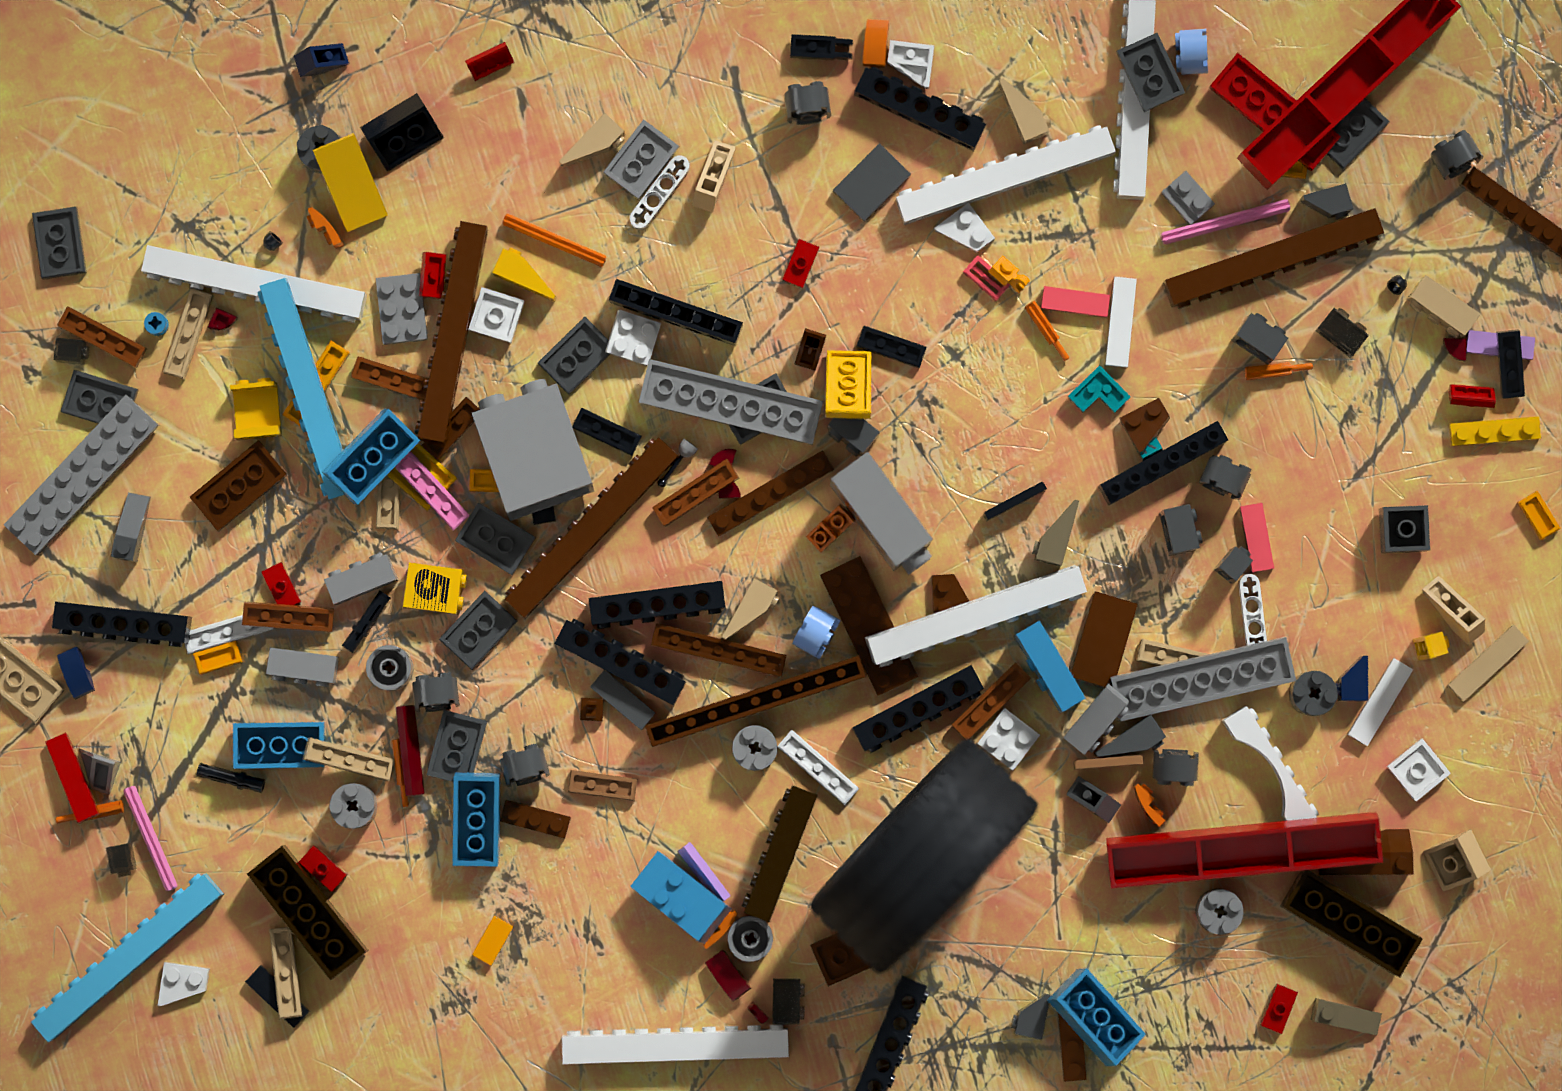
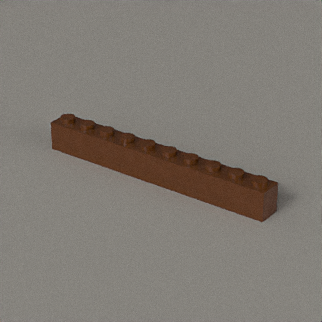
[1163,208,1384,309]
[415,221,488,446]
[504,437,679,619]
[645,656,866,747]

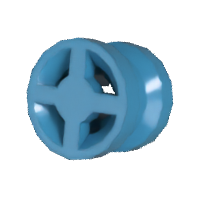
[144,312,169,336]

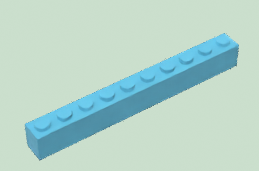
[257,278,344,500]
[31,873,224,1043]

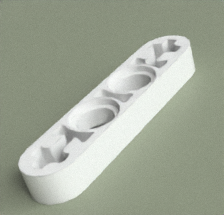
[630,155,690,230]
[1238,574,1267,646]

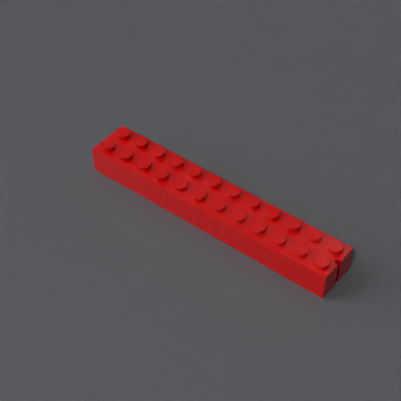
[1237,0,1462,190]
[1106,812,1383,889]

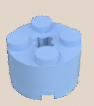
[1175,29,1208,75]
[792,606,841,659]

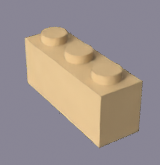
[1407,275,1480,338]

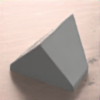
[79,748,121,795]

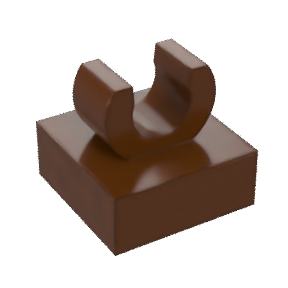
[580,698,604,721]

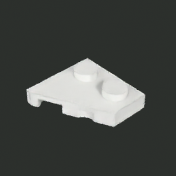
[887,40,934,89]
[934,203,995,252]
[158,962,210,1006]

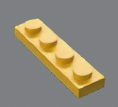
[1449,416,1541,447]

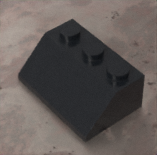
[360,93,444,172]

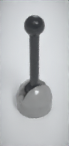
[658,439,698,488]

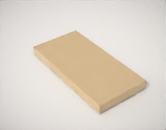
[0,636,65,724]

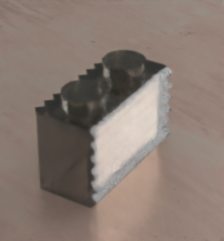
[1315,308,1369,358]
[773,978,805,1025]

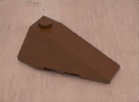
[1319,829,1414,875]

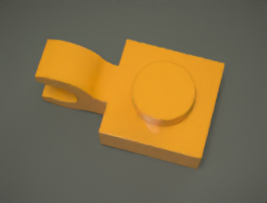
[988,256,1030,293]

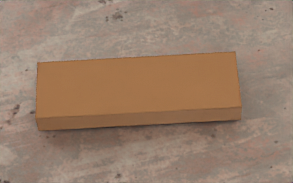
[1074,755,1143,769]
[568,770,638,801]

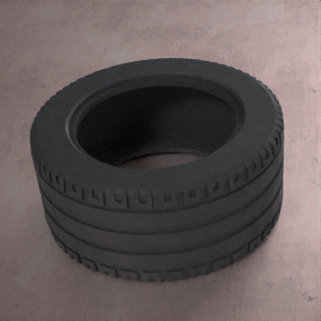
[810,738,1038,974]

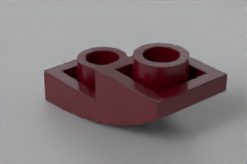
[705,950,751,1002]

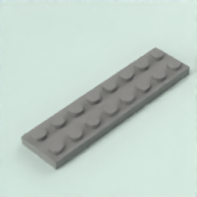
[639,359,823,445]
[4,395,160,556]
[1110,636,1296,721]

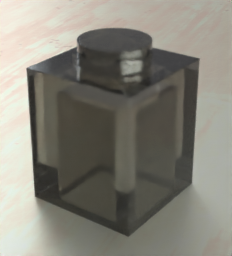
[53,338,89,365]
[106,843,137,877]

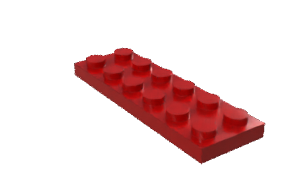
[1209,53,1341,172]

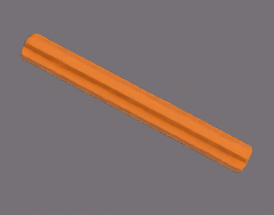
[503,214,606,267]

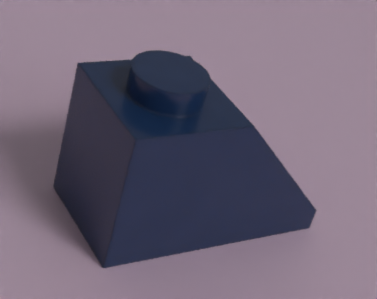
[294,43,349,77]
[1335,656,1368,701]

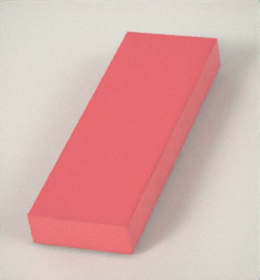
[1041,286,1110,318]
[1240,503,1274,573]

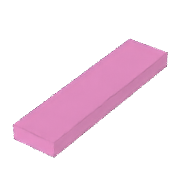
[395,451,470,531]

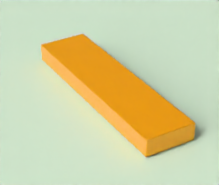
[282,341,350,427]

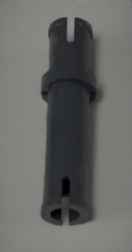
[342,590,391,653]
[196,763,266,793]

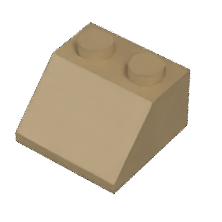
[1423,829,1491,892]

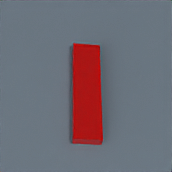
[45,733,100,824]

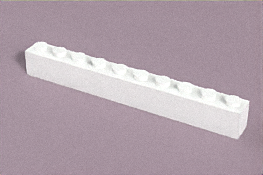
[1113,0,1156,200]
[896,125,1116,225]
[141,245,367,323]
[865,565,1087,667]
[562,1024,789,1064]

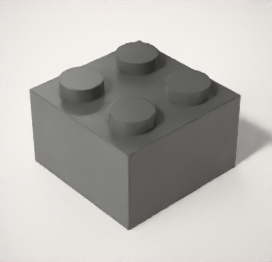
[1231,313,1288,365]
[828,418,880,456]
[1159,504,1202,556]
[1379,505,1430,554]

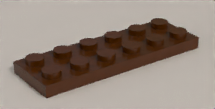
[820,556,918,696]

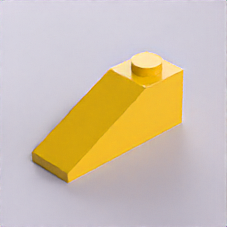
[492,247,556,302]
[1413,631,1450,661]

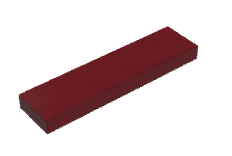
[396,705,425,796]

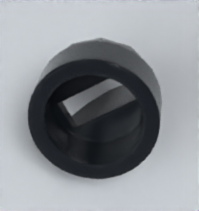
[263,231,283,251]
[1387,275,1407,295]

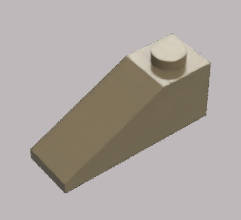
[1032,500,1079,567]
[1311,998,1382,1035]

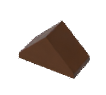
[795,328,826,371]

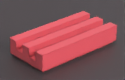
[963,255,1010,301]

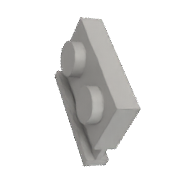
[1161,171,1215,225]

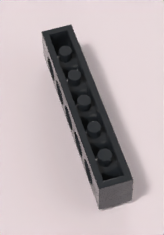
[854,67,986,151]
[609,279,743,346]
[1098,421,1228,506]
[589,581,726,629]
[52,601,192,647]
[554,618,686,706]
[852,665,984,753]
[855,975,929,1091]

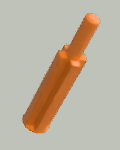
[1024,301,1069,361]
[1244,362,1313,380]
[392,738,409,807]
[55,800,124,824]

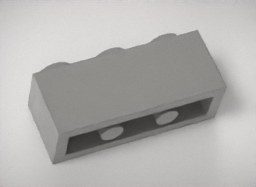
[324,552,398,605]
[266,648,339,687]
[1064,684,1129,755]

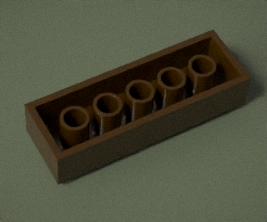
[742,785,818,923]
[247,845,369,980]
[1280,870,1423,978]

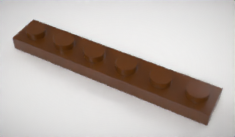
[1460,166,1562,258]
[707,450,834,537]
[651,623,787,677]

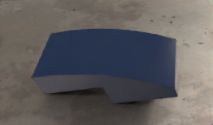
[57,646,95,699]

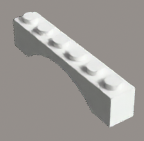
[1222,706,1319,821]

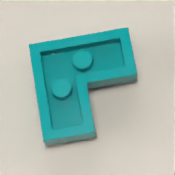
[1067,365,1130,413]

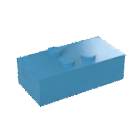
[322,409,420,505]
[1014,621,1086,713]
[233,722,325,769]
[453,772,500,866]
[630,851,732,944]
[1047,968,1146,1066]

